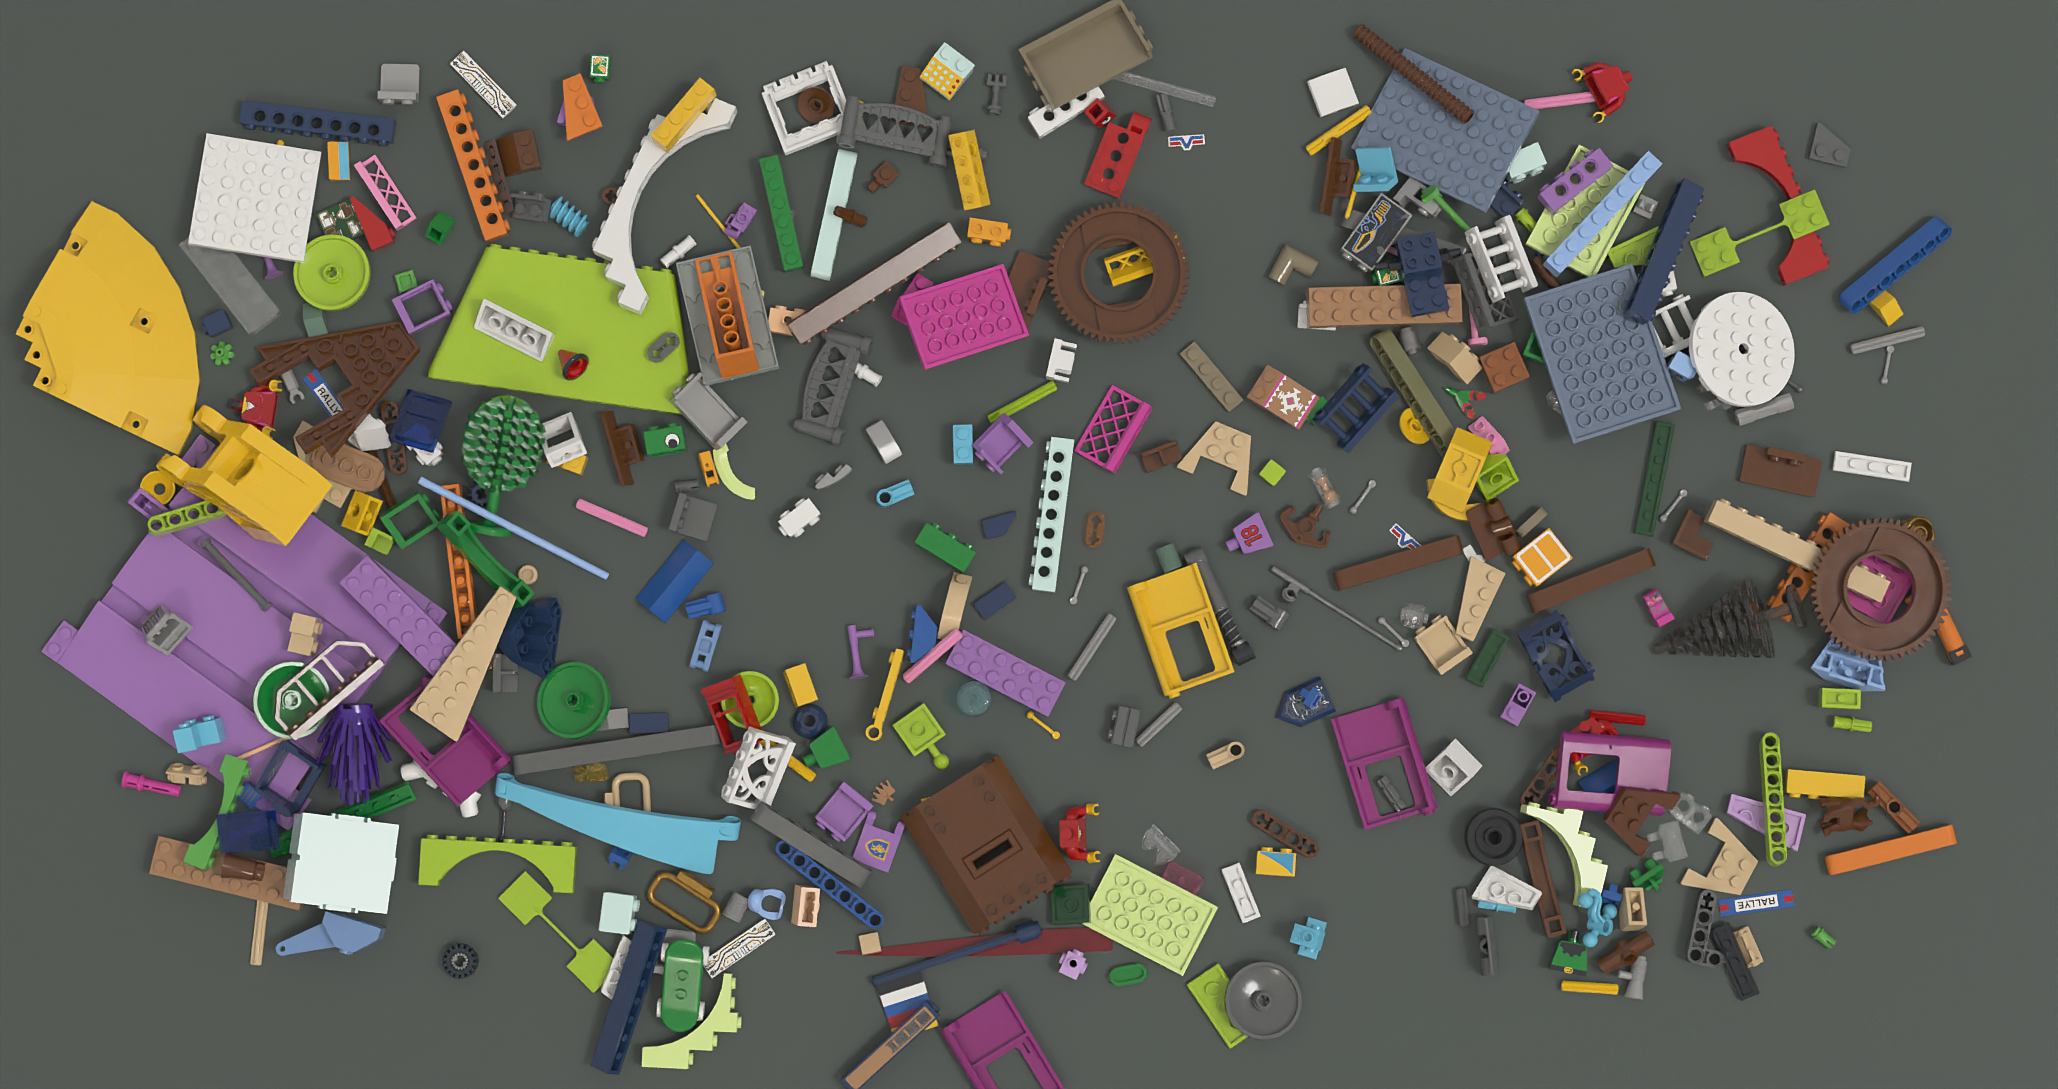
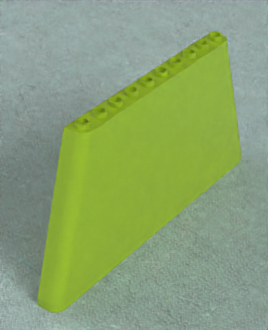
[427,244,689,415]

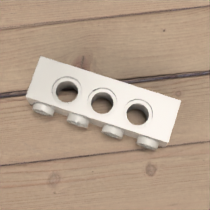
[1028,86,1105,139]

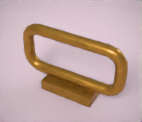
[647,869,721,934]

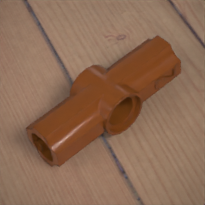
[1867,781,1920,834]

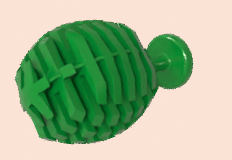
[460,395,546,537]

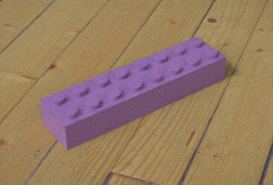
[340,554,457,676]

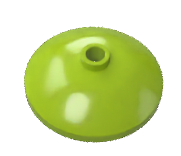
[721,671,779,729]

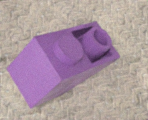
[1499,683,1536,727]

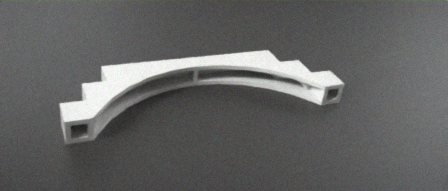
[592,98,737,315]

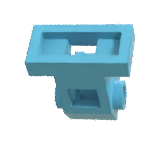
[1290,917,1327,960]

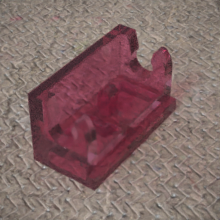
[1161,861,1205,895]

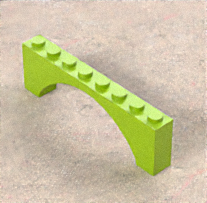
[418,835,577,893]

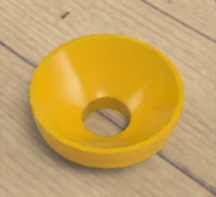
[140,471,176,505]

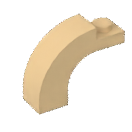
[937,572,972,640]

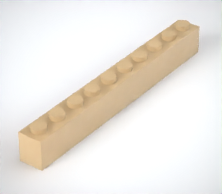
[1704,499,1890,603]

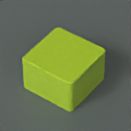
[1259,459,1286,487]

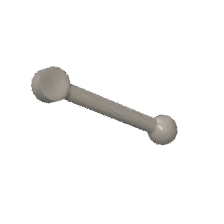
[1880,345,1894,384]
[1350,480,1376,514]
[1660,489,1687,522]
[1070,566,1088,604]
[1378,617,1409,647]

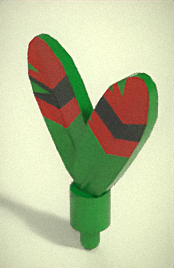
[1445,387,1486,419]

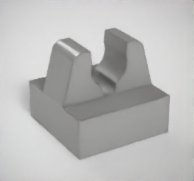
[1633,194,1658,220]

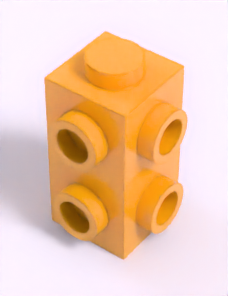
[967,218,1011,247]

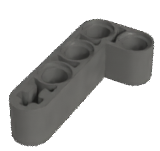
[1685,890,1724,968]

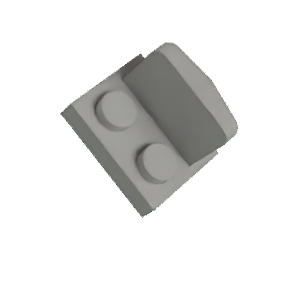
[141,605,193,656]

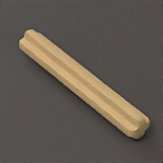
[250,900,268,966]

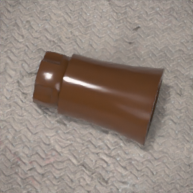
[221,852,266,881]

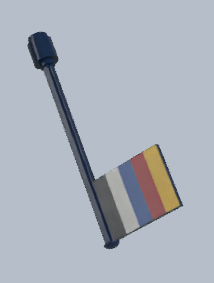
[871,920,1042,1032]

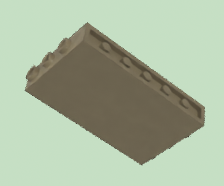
[1018,0,1153,111]

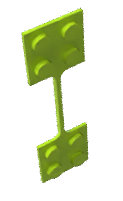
[1690,189,1830,277]
[498,871,613,993]

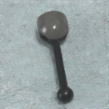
[497,797,513,843]

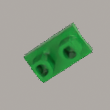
[1629,858,1665,892]

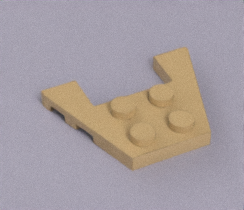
[1177,422,1251,496]
[1680,817,1758,895]

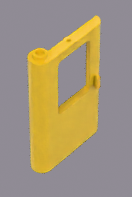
[1127,563,1235,699]

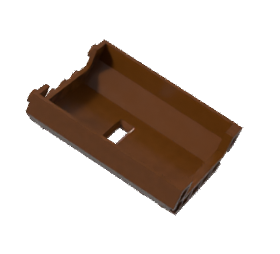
[900,755,1072,935]

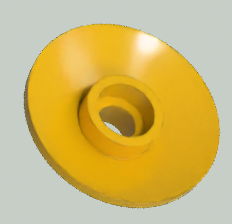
[1399,408,1430,444]

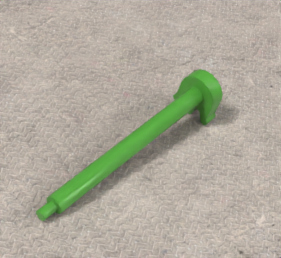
[1421,185,1471,232]

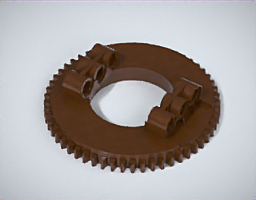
[1048,202,1190,344]
[1809,518,1952,661]

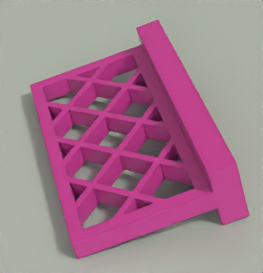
[1074,385,1153,474]

